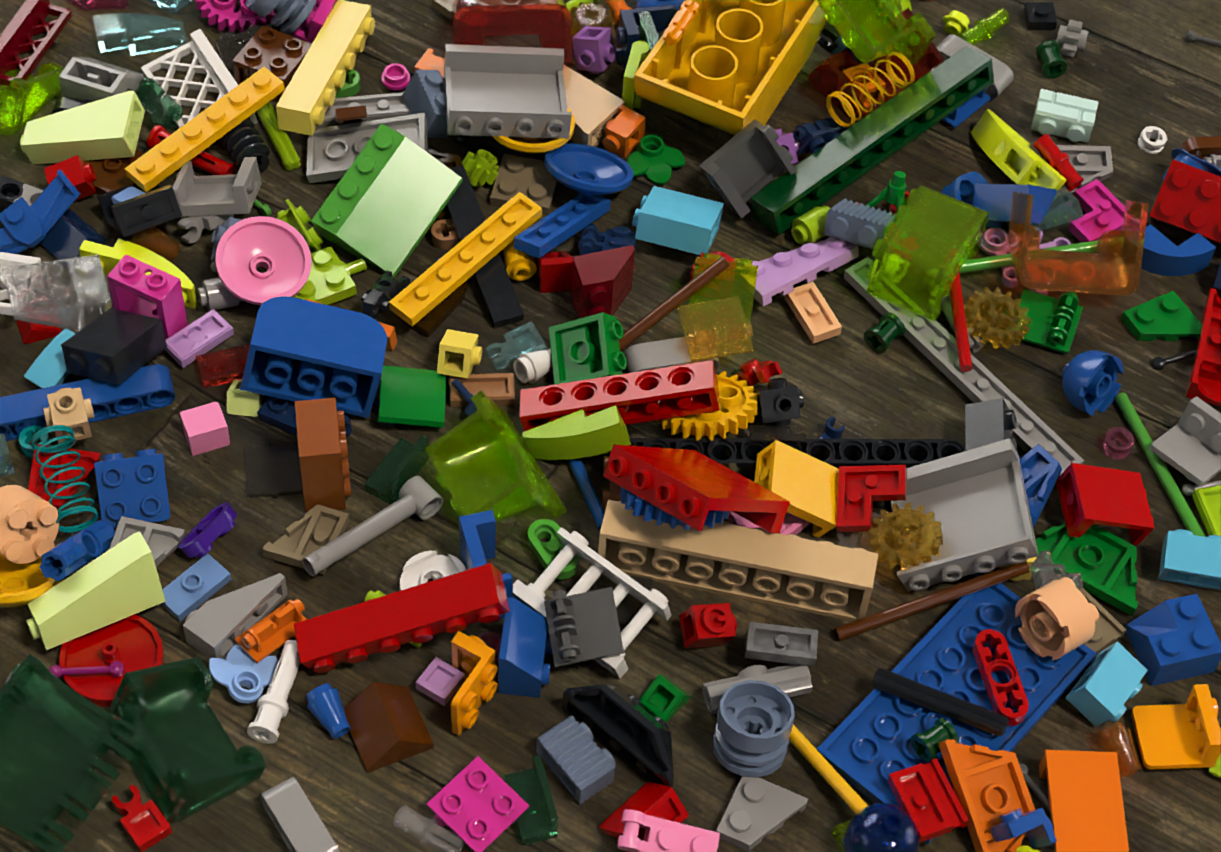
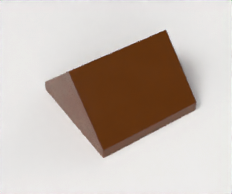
[344,682,434,773]

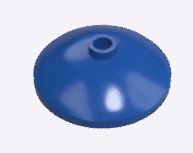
[544,143,633,196]

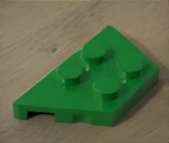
[1035,521,1138,616]

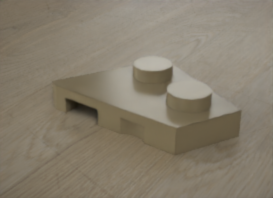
[262,504,350,575]

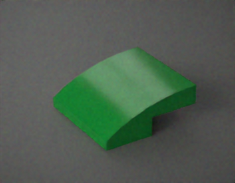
[378,365,446,428]

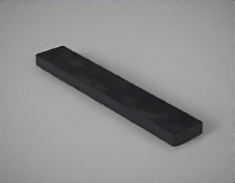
[445,165,524,328]

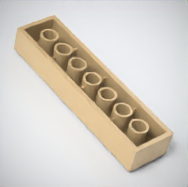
[598,500,879,621]

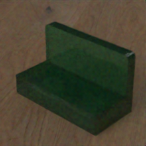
[365,435,429,504]
[504,755,558,846]

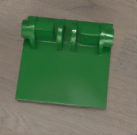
[1008,289,1083,354]

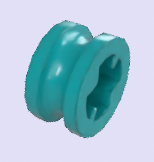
[18,425,51,459]

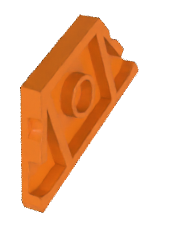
[938,739,1035,852]

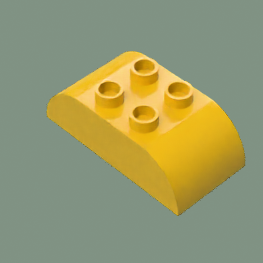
[634,0,834,135]

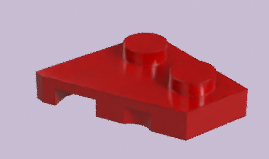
[28,444,100,510]

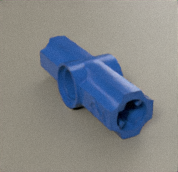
[39,520,115,582]

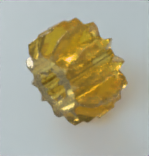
[566,1,615,40]

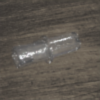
[393,805,465,852]

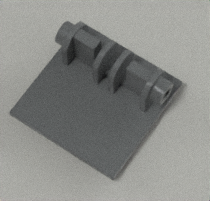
[544,587,624,667]

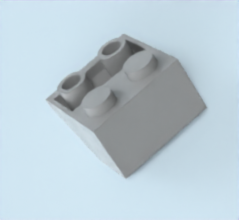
[59,57,144,101]

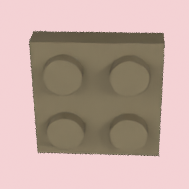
[490,154,559,216]

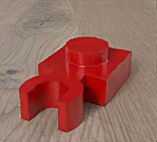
[735,358,783,386]
[112,784,173,852]

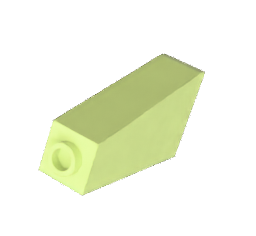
[20,91,145,164]
[26,531,166,650]

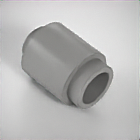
[197,278,243,312]

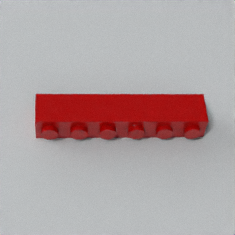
[294,563,510,673]

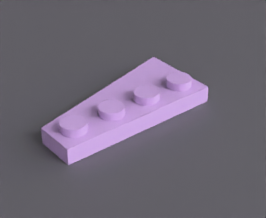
[735,236,859,307]

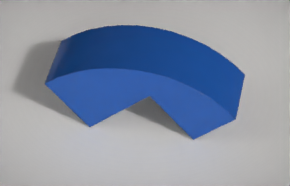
[1123,224,1216,276]

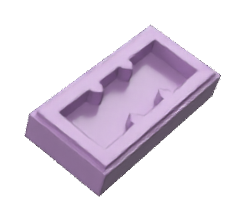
[164,309,234,368]

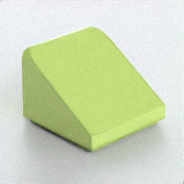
[226,379,264,417]

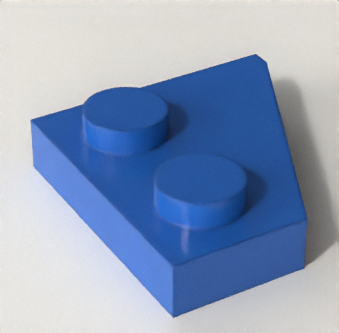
[1020,444,1062,527]

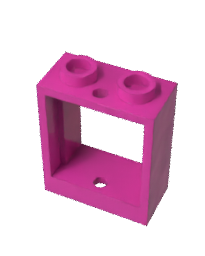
[107,254,188,340]

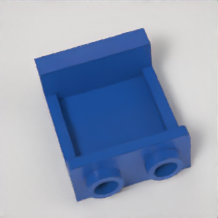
[459,510,513,620]

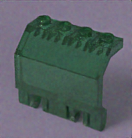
[0,654,147,852]

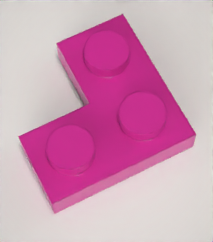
[1068,179,1136,243]

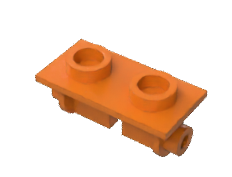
[234,599,307,663]

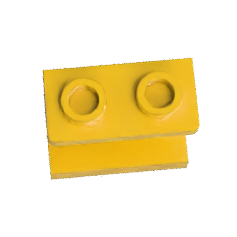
[754,440,839,538]

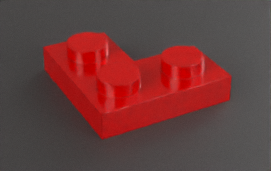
[836,465,907,532]

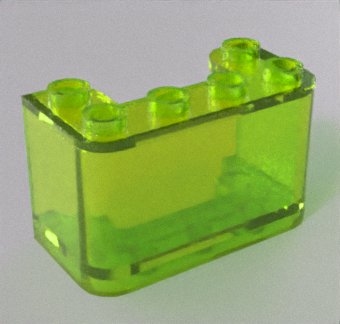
[866,185,990,322]

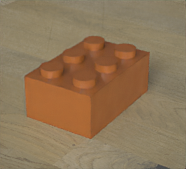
[295,397,352,513]

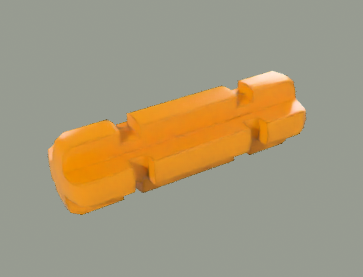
[662,0,700,46]

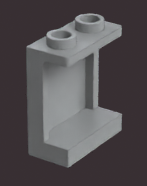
[173,157,262,217]

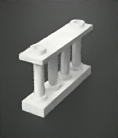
[513,527,671,679]

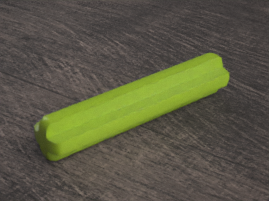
[257,102,301,171]

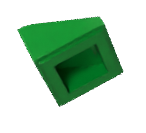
[639,674,691,723]

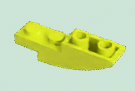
[970,109,1067,194]
[79,238,197,309]

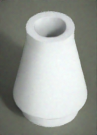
[513,349,553,383]

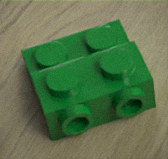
[549,312,627,384]

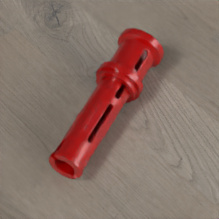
[146,125,236,175]

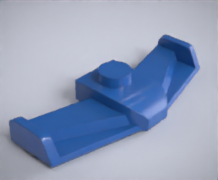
[0,169,80,254]

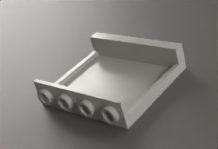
[444,44,572,139]
[891,438,1039,592]

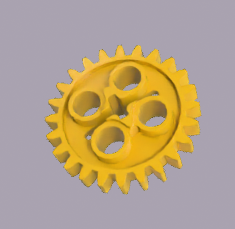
[656,371,758,441]

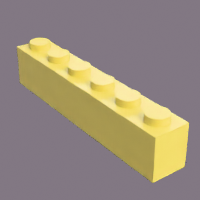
[276,0,375,136]

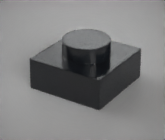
[1024,2,1057,30]

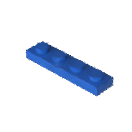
[514,194,611,258]

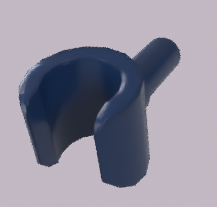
[451,378,487,421]
[818,417,845,439]

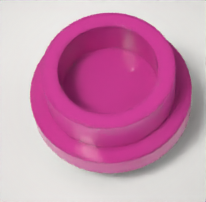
[381,63,410,91]

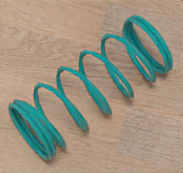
[31,425,98,532]

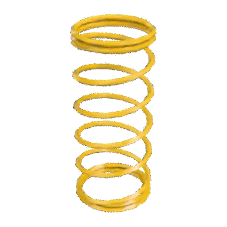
[826,52,915,128]

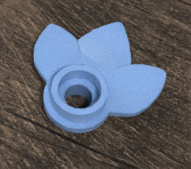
[209,643,278,703]

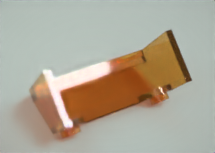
[1008,192,1149,296]

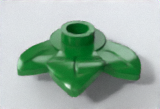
[627,135,685,185]

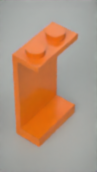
[1039,750,1129,852]

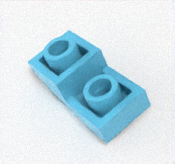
[24,328,75,388]

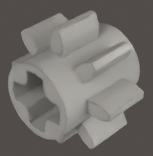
[1056,19,1088,57]

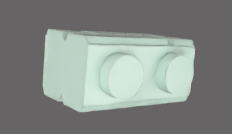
[1031,89,1098,143]

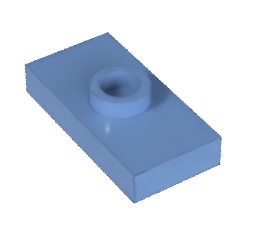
[160,553,232,622]

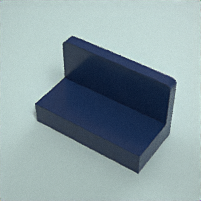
[40,208,107,269]

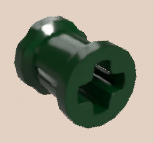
[1036,40,1068,79]
[864,312,905,353]
[911,717,959,763]

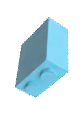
[632,186,724,255]

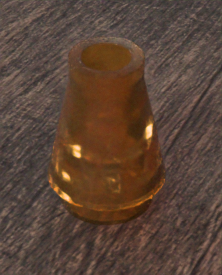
[132,226,181,261]
[1097,722,1142,778]

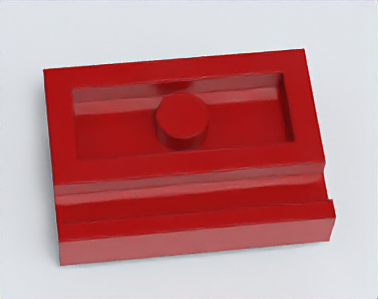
[887,758,969,843]

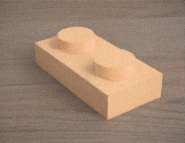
[785,282,842,344]

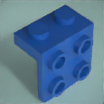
[94,449,171,528]

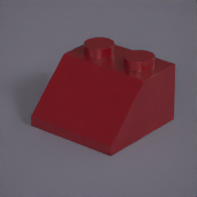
[571,245,635,319]

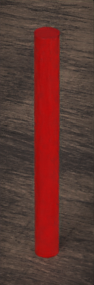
[946,261,973,372]

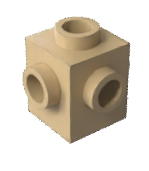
[43,387,95,443]

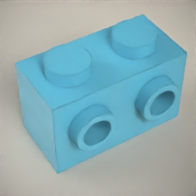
[1158,529,1221,590]
[1066,641,1148,727]

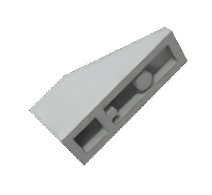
[183,573,288,659]

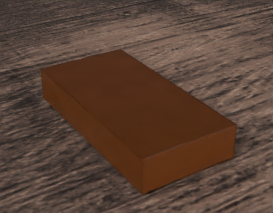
[335,105,367,125]

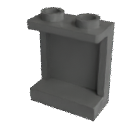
[699,119,796,218]

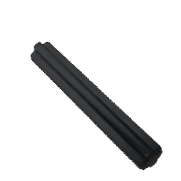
[872,668,1009,737]

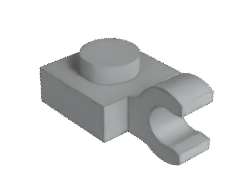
[177,214,234,244]

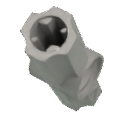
[702,664,812,715]

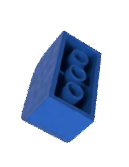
[240,296,387,418]

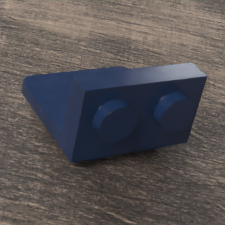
[615,4,677,74]

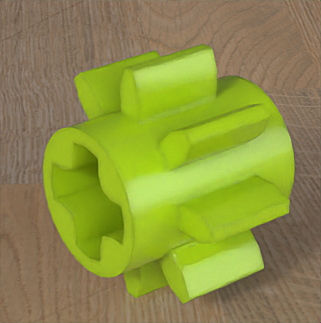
[462,149,499,187]

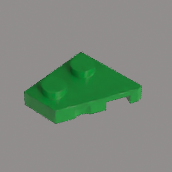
[1121,291,1202,342]

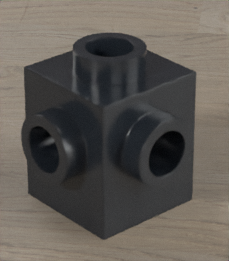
[754,378,804,426]

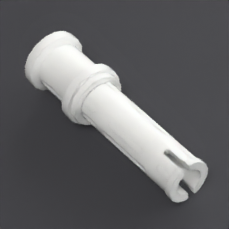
[247,640,300,744]

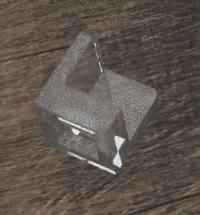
[1030,551,1083,590]

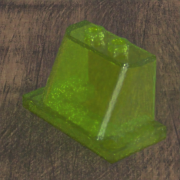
[818,0,936,65]
[425,391,567,522]

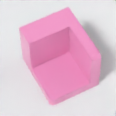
[180,402,230,456]

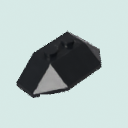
[562,684,674,787]

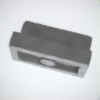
[745,622,818,667]

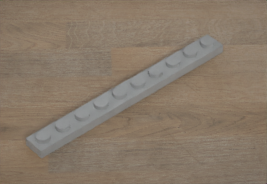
[844,257,1084,476]

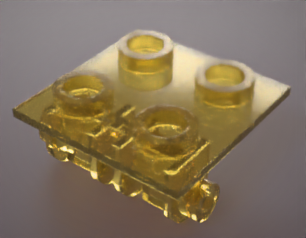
[677,296,754,362]

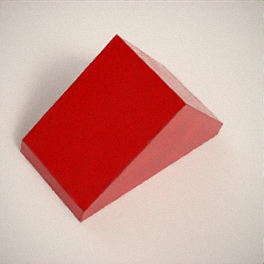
[535,251,572,293]

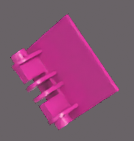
[426,756,530,852]

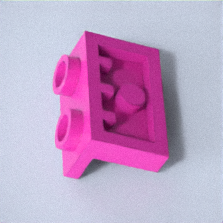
[291,0,337,44]

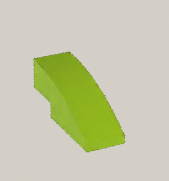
[522,405,631,460]

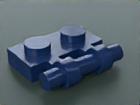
[578,224,636,255]

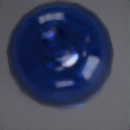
[843,803,920,852]

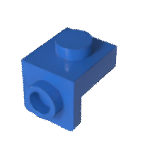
[990,808,1057,849]

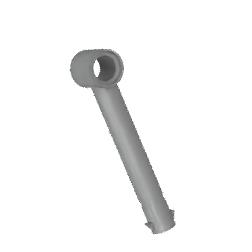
[302,476,443,576]

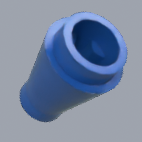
[306,683,351,739]

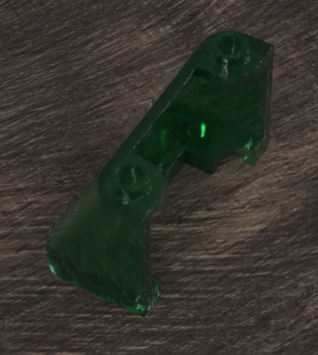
[108,657,267,823]

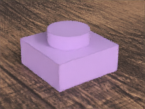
[416,657,465,706]

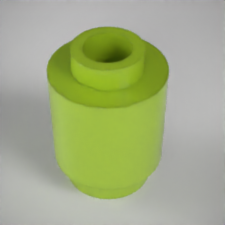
[791,206,830,245]

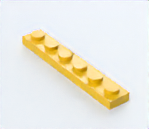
[125,67,285,193]
[389,192,542,326]

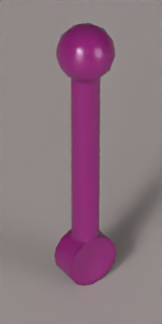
[48,661,124,679]

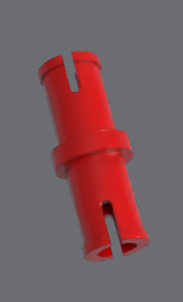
[1033,134,1084,192]

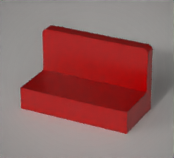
[599,781,689,852]

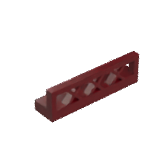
[0,0,72,89]

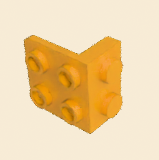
[451,631,498,736]
[1131,684,1221,769]

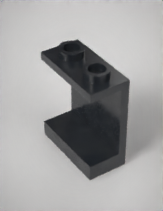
[97,183,182,237]

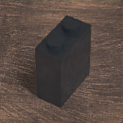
[61,308,167,385]

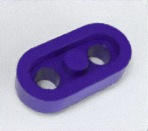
[179,502,237,558]

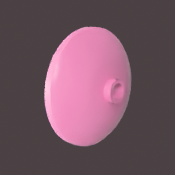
[215,216,311,305]

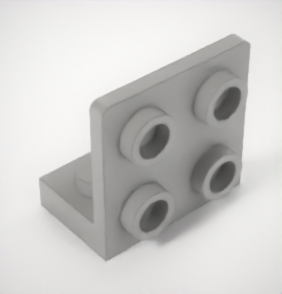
[1149,396,1221,486]

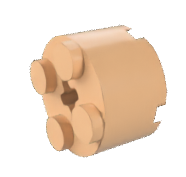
[0,485,59,564]
[1015,577,1099,660]

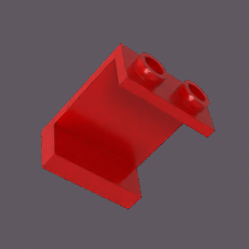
[1056,463,1155,546]

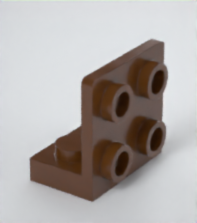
[233,26,312,103]

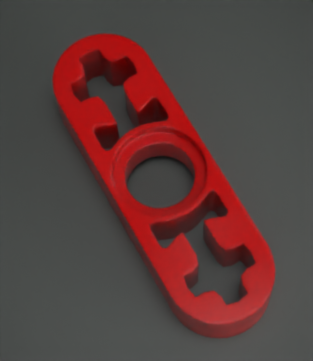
[973,629,1029,726]

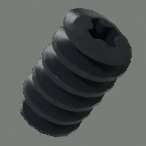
[219,116,270,173]

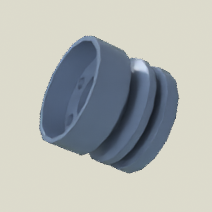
[246,0,317,35]
[713,680,795,778]

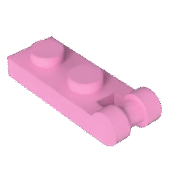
[617,810,720,852]

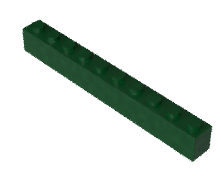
[750,46,994,235]

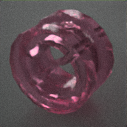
[1102,427,1134,460]

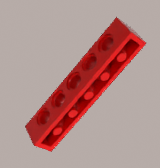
[519,360,720,432]

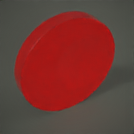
[59,614,164,707]

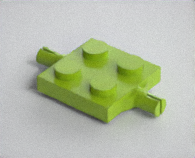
[294,246,367,305]

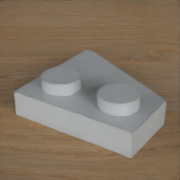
[1054,145,1113,200]
[716,776,808,851]

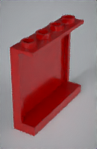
[603,444,790,533]

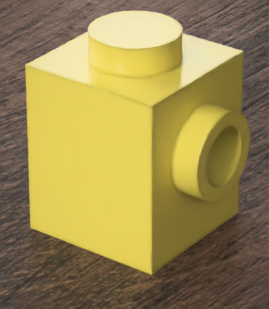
[437,329,482,379]

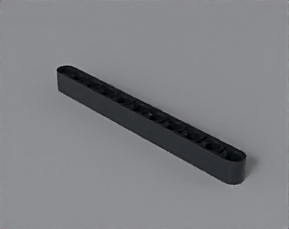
[608,438,965,481]

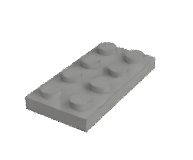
[306,113,427,183]

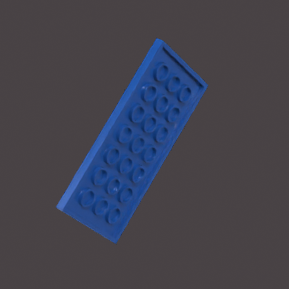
[816,573,1097,845]

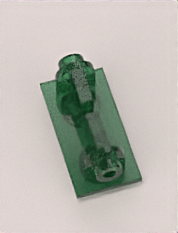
[126,77,183,131]

